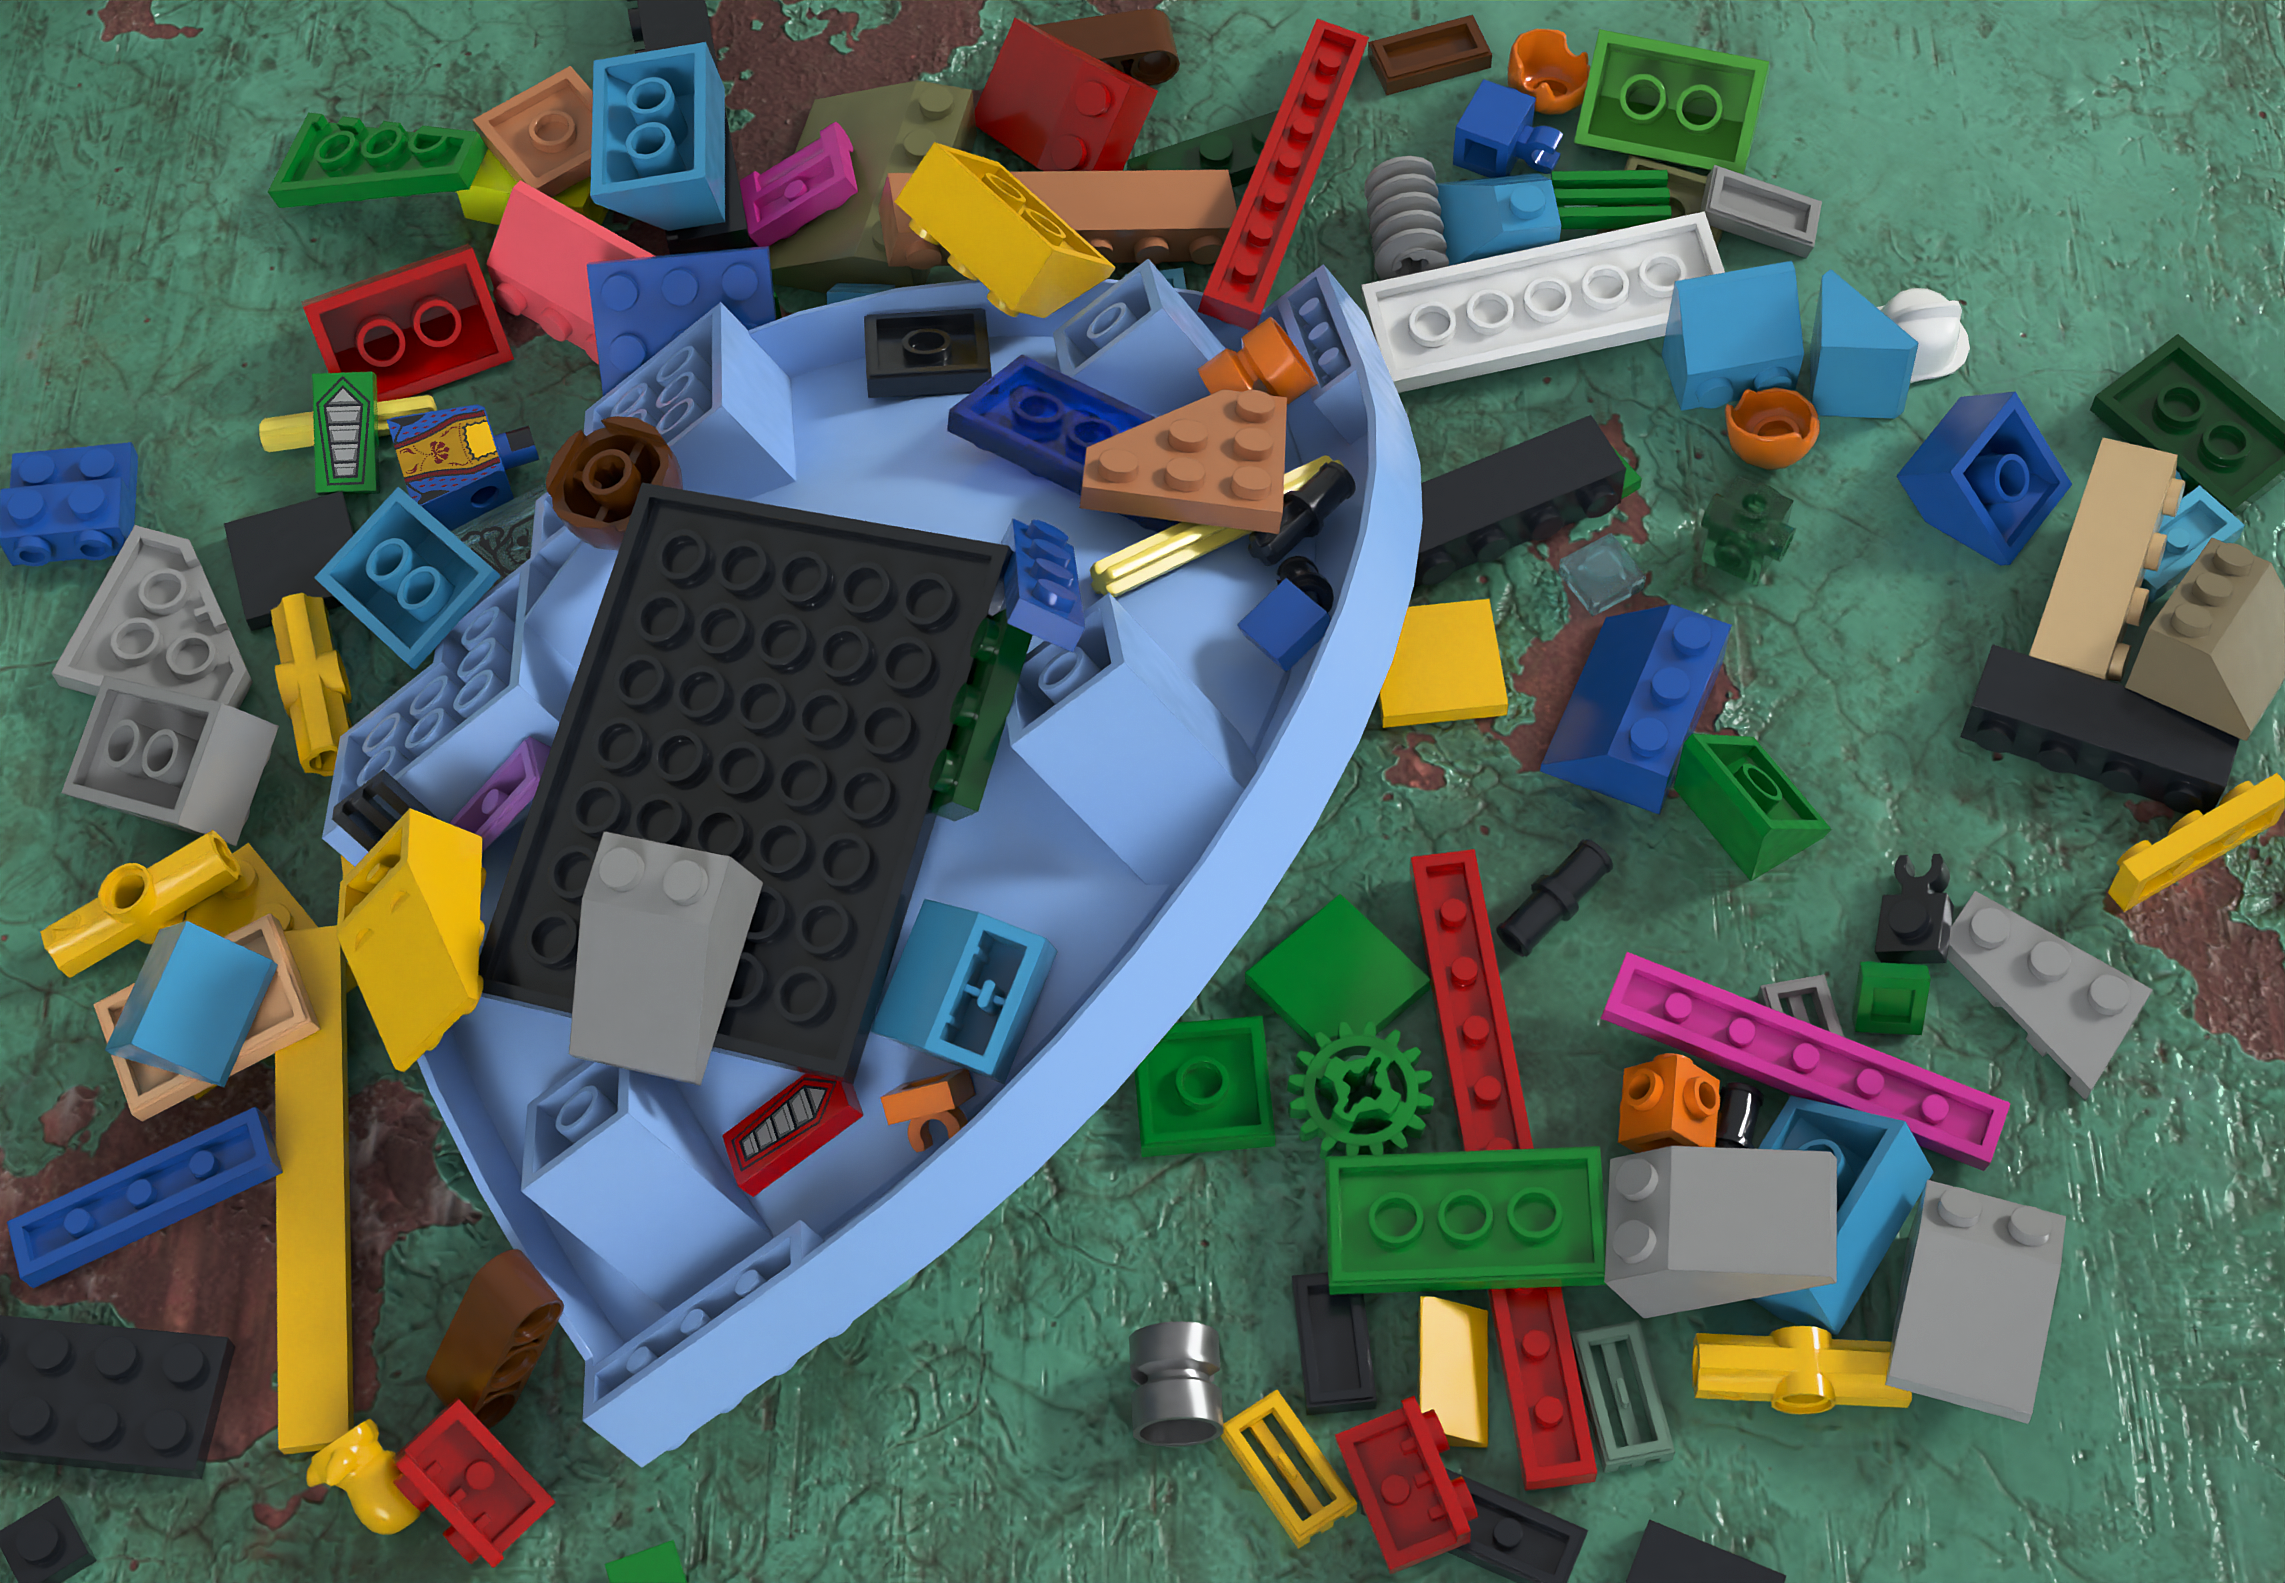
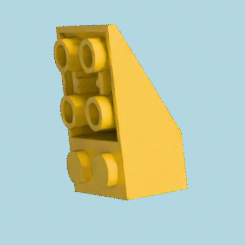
[336,808,486,1072]

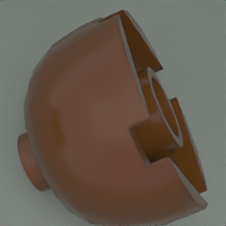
[546,416,683,551]

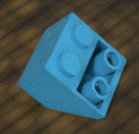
[871,899,1058,1084]

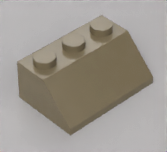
[2125,538,2285,741]

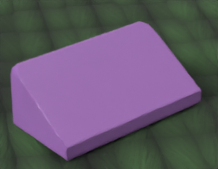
[449,736,551,853]

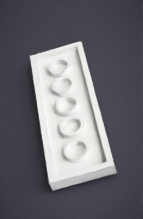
[1361,211,1725,393]

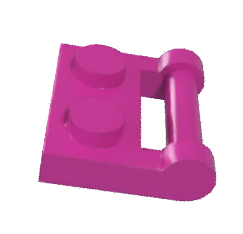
[740,122,858,247]

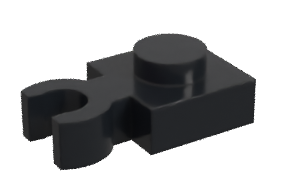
[1874,854,1954,964]

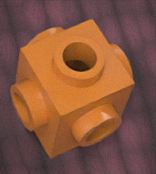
[1618,1053,1720,1153]

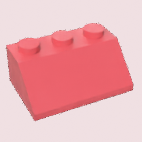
[486,180,654,365]

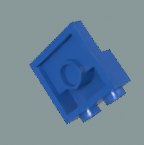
[0,442,138,566]

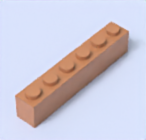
[878,170,1237,270]

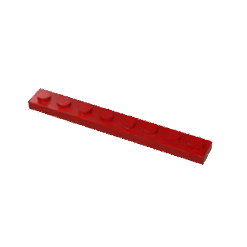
[1198,19,1369,331]

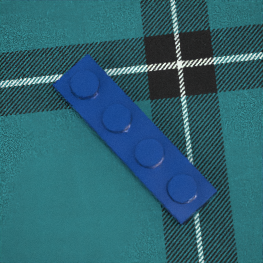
[1001,519,1085,653]
[7,1106,283,1288]

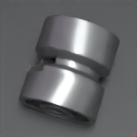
[1129,1321,1224,1447]

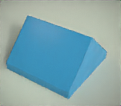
[1810,269,1919,419]
[105,921,278,1087]

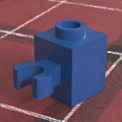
[1453,79,1563,178]

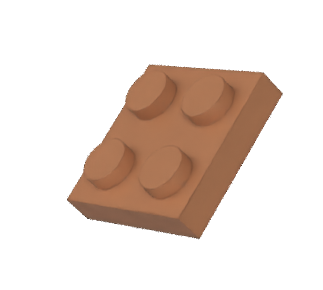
[473,66,593,198]

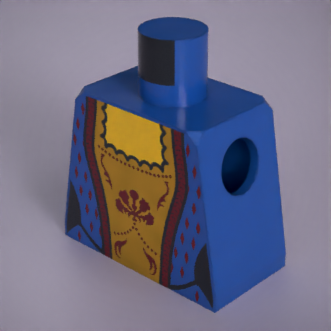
[387,404,540,532]

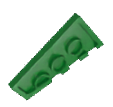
[268,112,488,208]

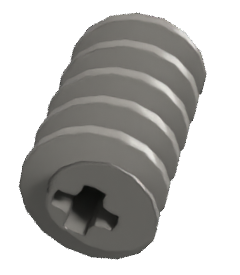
[1364,156,1449,280]

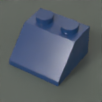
[1896,392,2072,566]

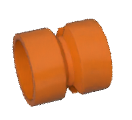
[1198,317,1318,404]

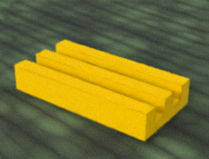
[1220,1390,1358,1549]

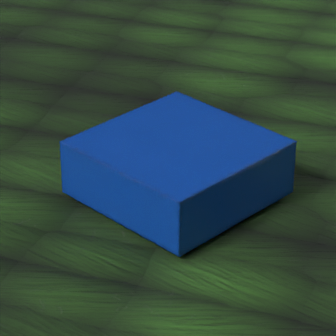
[1237,578,1332,672]

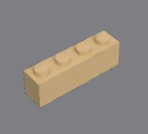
[2029,437,2185,682]

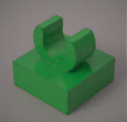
[1852,961,1931,1035]

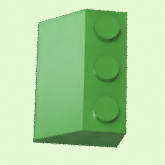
[1574,29,1770,175]

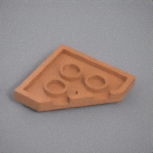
[1079,389,1287,534]

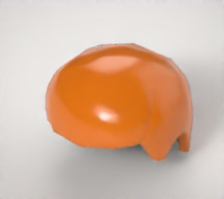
[1507,28,1590,115]
[1725,387,1820,471]

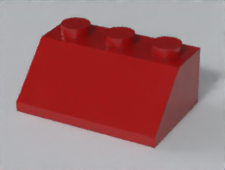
[301,244,514,402]

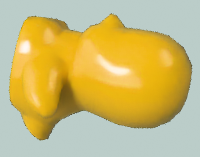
[306,1418,421,1535]

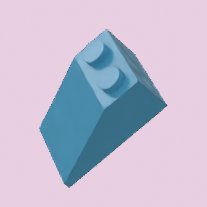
[314,487,501,670]

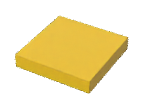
[1378,599,1509,728]

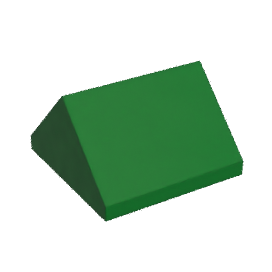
[1673,734,1832,881]

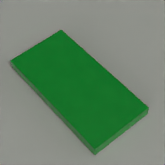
[1325,1146,1607,1295]

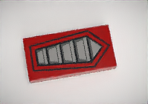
[722,1073,864,1197]

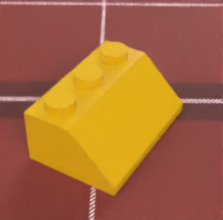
[894,142,1116,318]

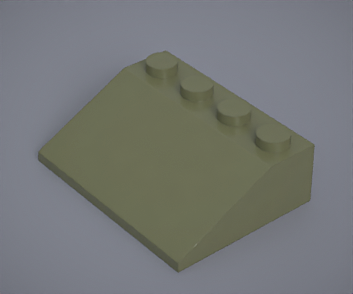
[769,80,977,294]

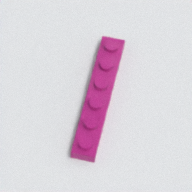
[1601,952,2011,1171]

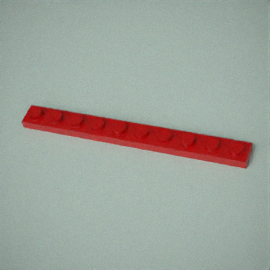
[1410,849,1598,1491]

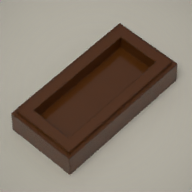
[1368,15,1492,96]

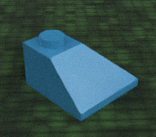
[1436,173,1561,266]

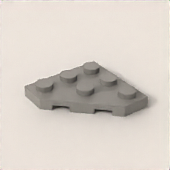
[52,525,253,709]

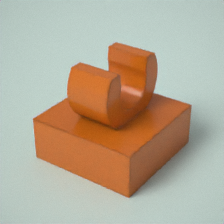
[880,1068,976,1152]

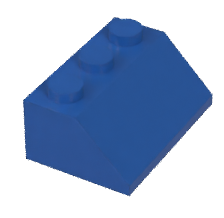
[1540,604,1732,815]

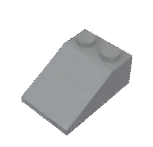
[61,675,279,846]
[569,832,763,1086]
[1604,1146,1837,1319]
[1885,1180,2066,1424]

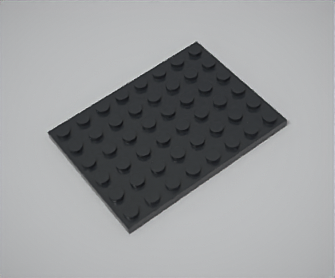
[478,483,1013,1084]

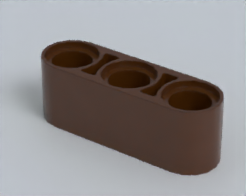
[1034,9,1180,86]
[425,1249,564,1430]

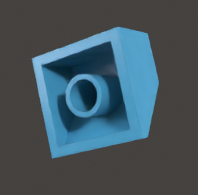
[1661,261,1804,411]

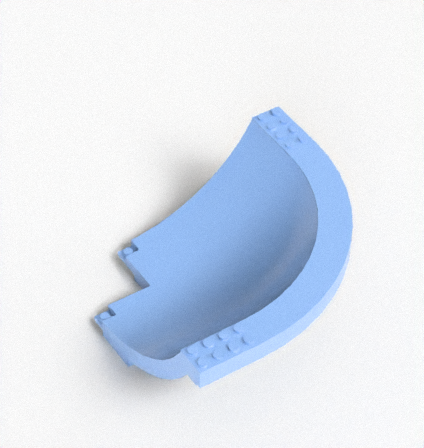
[322,259,1423,1468]

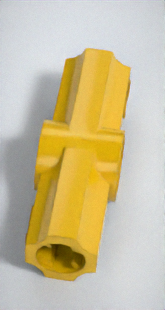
[271,593,352,777]
[40,830,242,978]
[1691,1326,1912,1415]

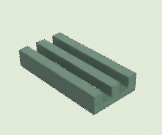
[1571,1320,1675,1473]

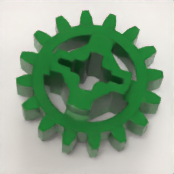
[1287,1021,1434,1160]

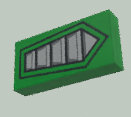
[312,372,380,496]

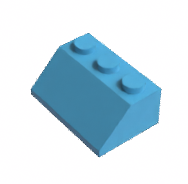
[590,42,725,231]
[1752,1096,1934,1335]

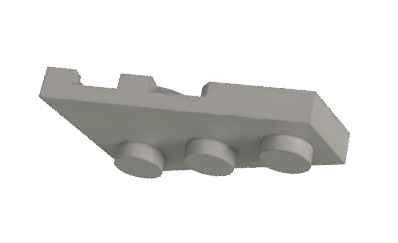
[1947,891,2153,1101]

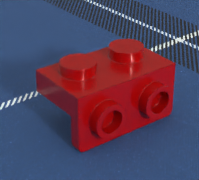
[1335,1395,1478,1575]
[393,1397,556,1568]

